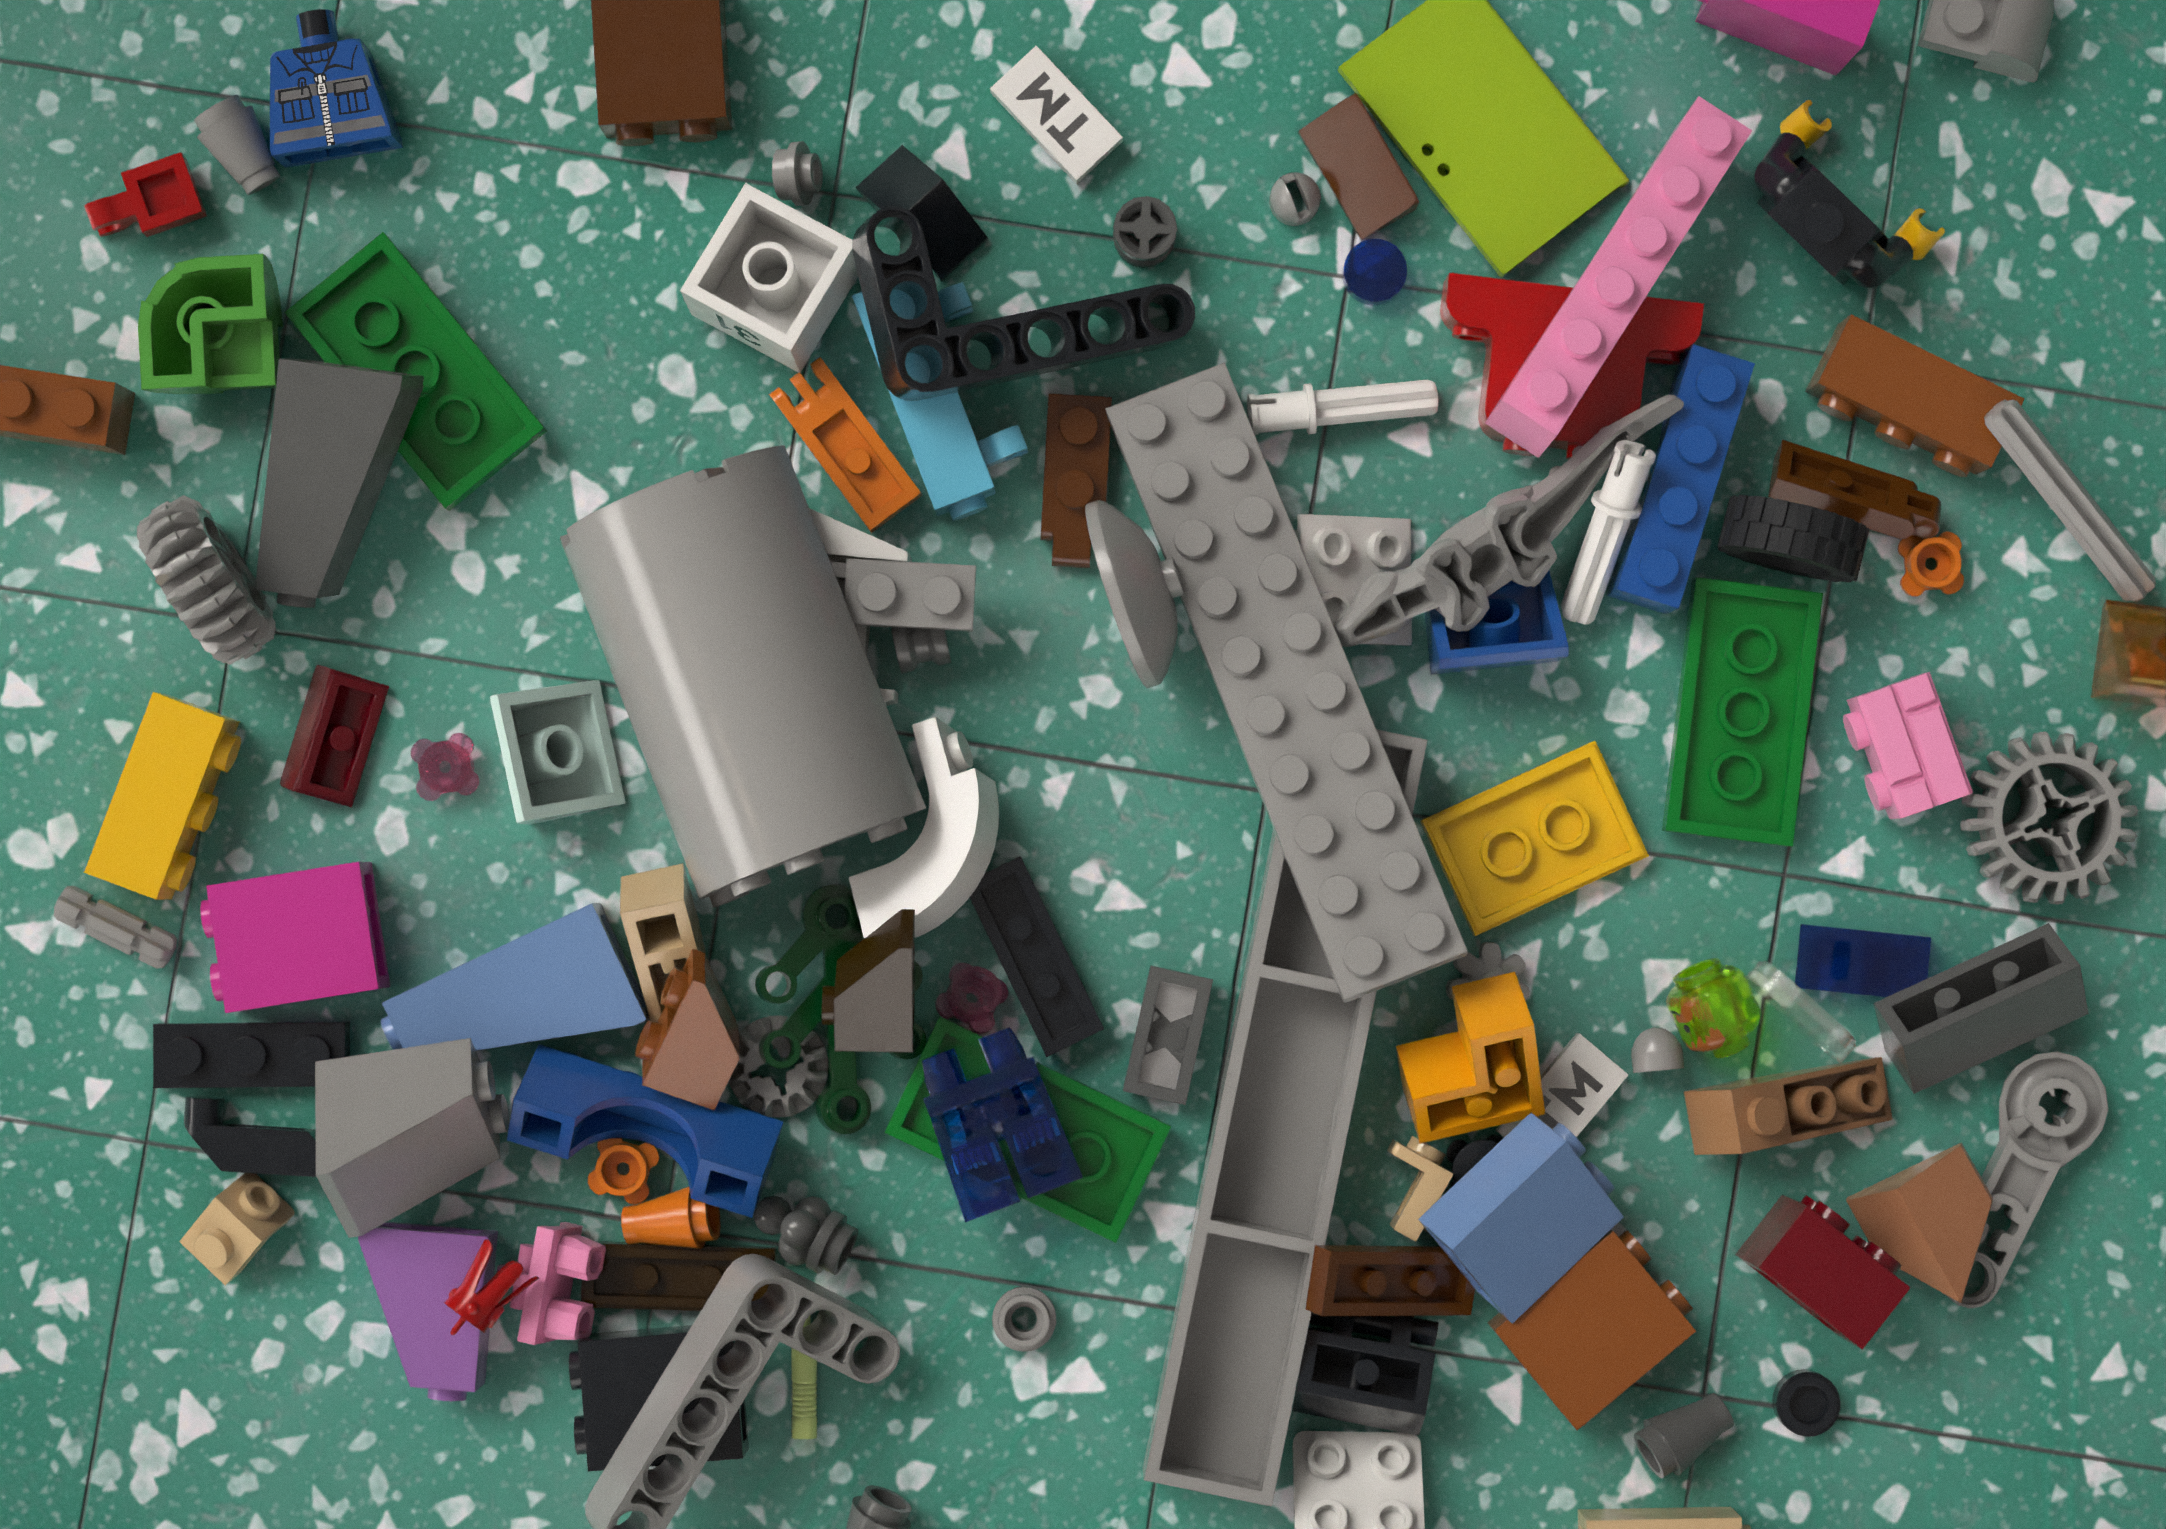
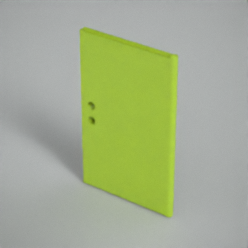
[1337,0,1629,278]

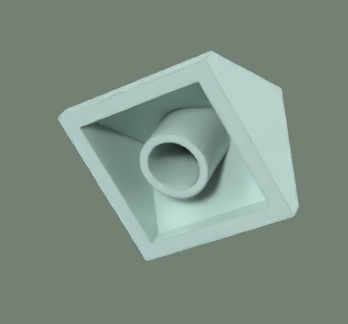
[490,680,626,825]

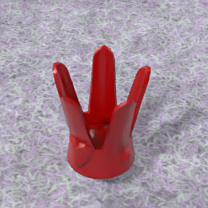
[444,1239,539,1335]

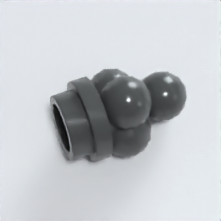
[753,1195,858,1275]

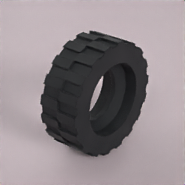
[1717,495,1870,582]

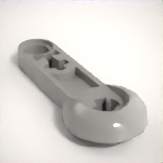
[1944,1051,2108,1308]

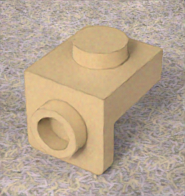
[1387,1136,1453,1242]
[179,1173,295,1286]

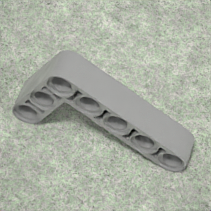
[585,1254,900,1529]

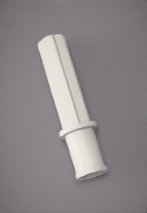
[1247,380,1439,435]
[1561,440,1656,625]

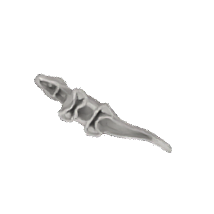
[1334,395,1684,647]

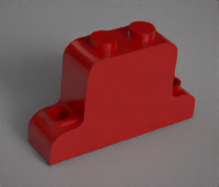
[1440,273,1704,460]

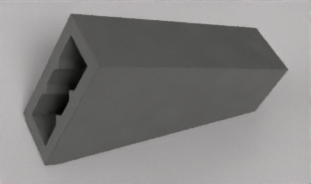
[255,359,424,608]

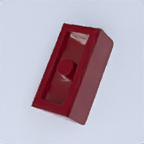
[280,665,389,807]

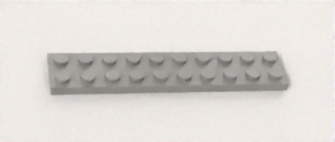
[1106,362,1468,1003]

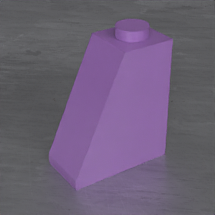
[358,1222,498,1401]

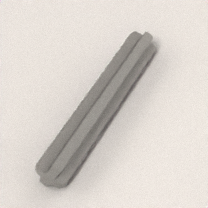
[1984,399,2156,602]

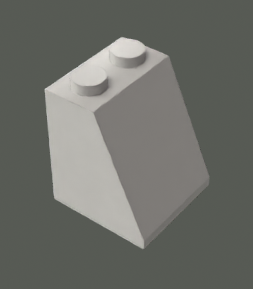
[315,1038,509,1238]

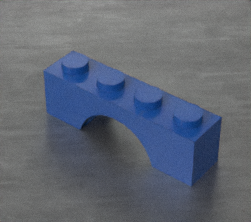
[1606,344,1755,614]
[507,1044,783,1218]

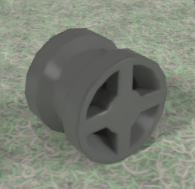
[1113,196,1177,268]
[891,627,952,674]

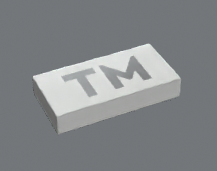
[990,46,1123,184]
[1496,1033,1629,1137]

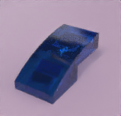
[1795,924,1932,997]

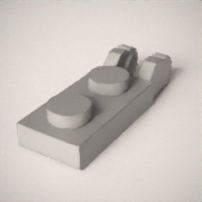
[830,559,976,632]

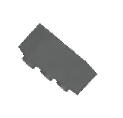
[1874,923,2089,1094]

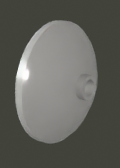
[1085,500,1185,689]

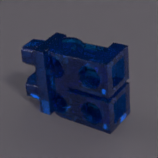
[922,1027,1084,1223]

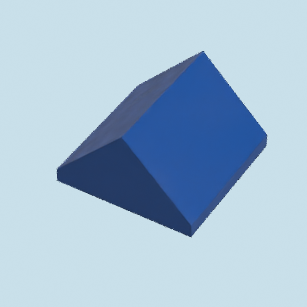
[1424,570,1569,675]

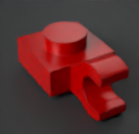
[84,152,207,237]

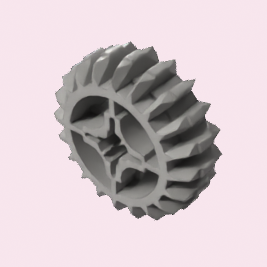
[137,495,276,665]
[1960,732,2139,904]

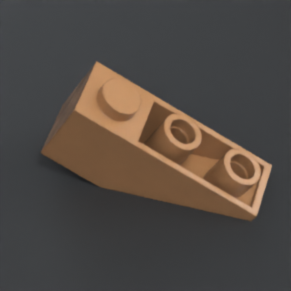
[1684,1057,1893,1155]

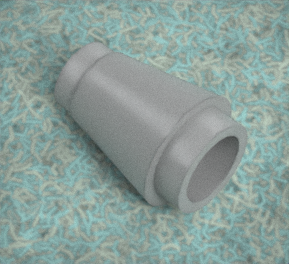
[194,95,280,195]

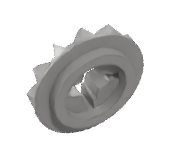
[728,1015,829,1118]

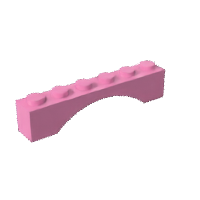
[1485,96,1752,458]

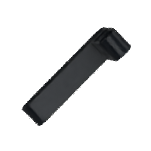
[852,206,1195,401]

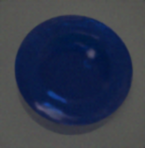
[1342,239,1407,305]

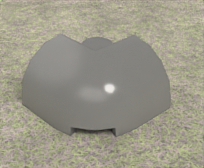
[1917,0,2054,83]

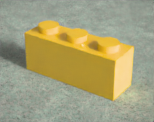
[84,692,241,900]

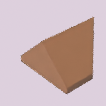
[1846,1142,1993,1303]

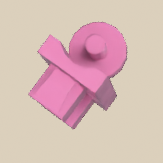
[497,1222,606,1345]

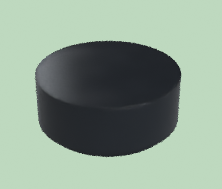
[1772,1369,1840,1437]

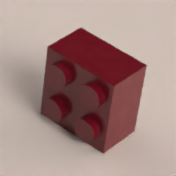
[1735,1195,1911,1350]

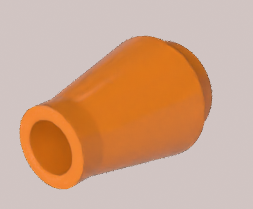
[621,1186,721,1249]

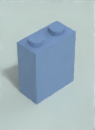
[1418,1113,1624,1324]

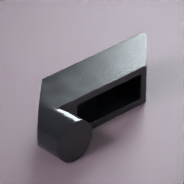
[184,1096,316,1177]

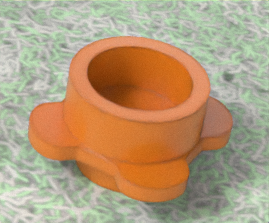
[1898,531,1964,597]
[587,1138,660,1205]

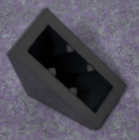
[856,145,988,282]

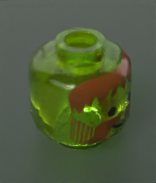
[1666,958,1762,1058]

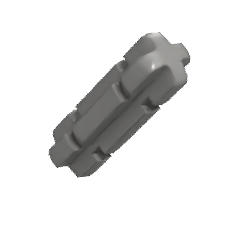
[54,886,177,969]

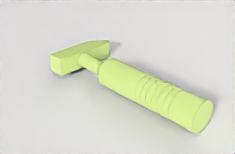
[791,1315,817,1439]

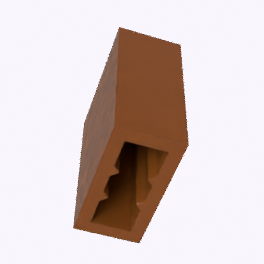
[1487,1230,1696,1430]

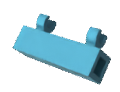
[852,282,1028,521]

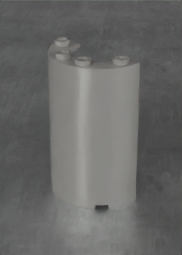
[560,445,926,908]

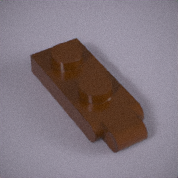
[1040,393,1112,568]
[1768,439,1941,539]

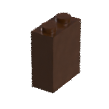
[591,0,732,146]

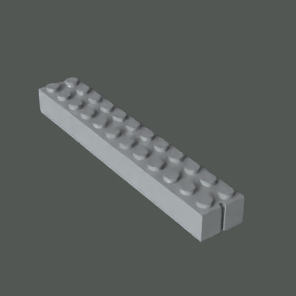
[1143,729,1428,1507]

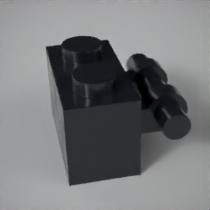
[1292,1312,1439,1435]

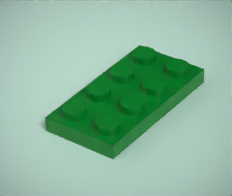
[284,232,547,511]
[1662,577,1823,847]
[884,1015,1171,1243]

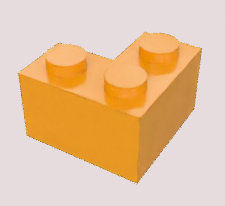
[1396,972,1545,1144]

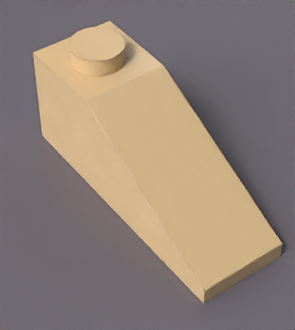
[620,863,707,1023]

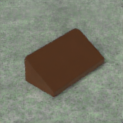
[1298,93,1419,241]

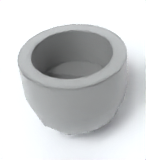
[1269,172,1321,226]
[1631,1027,1685,1073]

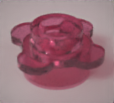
[411,733,480,801]
[935,963,1008,1034]

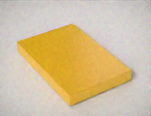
[1420,741,1649,936]

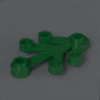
[755,884,926,1134]

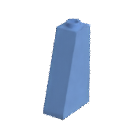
[381,903,650,1050]

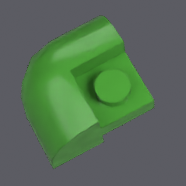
[138,254,283,394]

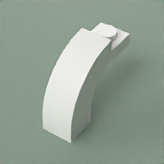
[849,717,999,938]

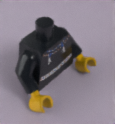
[1754,100,1945,288]

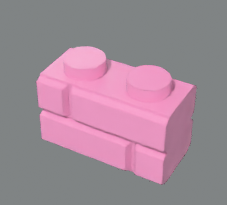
[1843,672,1973,819]

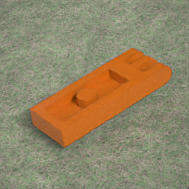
[769,357,922,533]

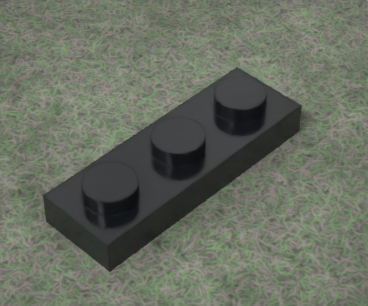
[969,856,1104,1057]
[153,1021,350,1088]

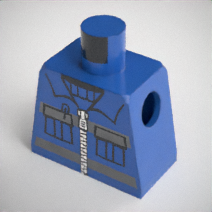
[270,9,403,168]

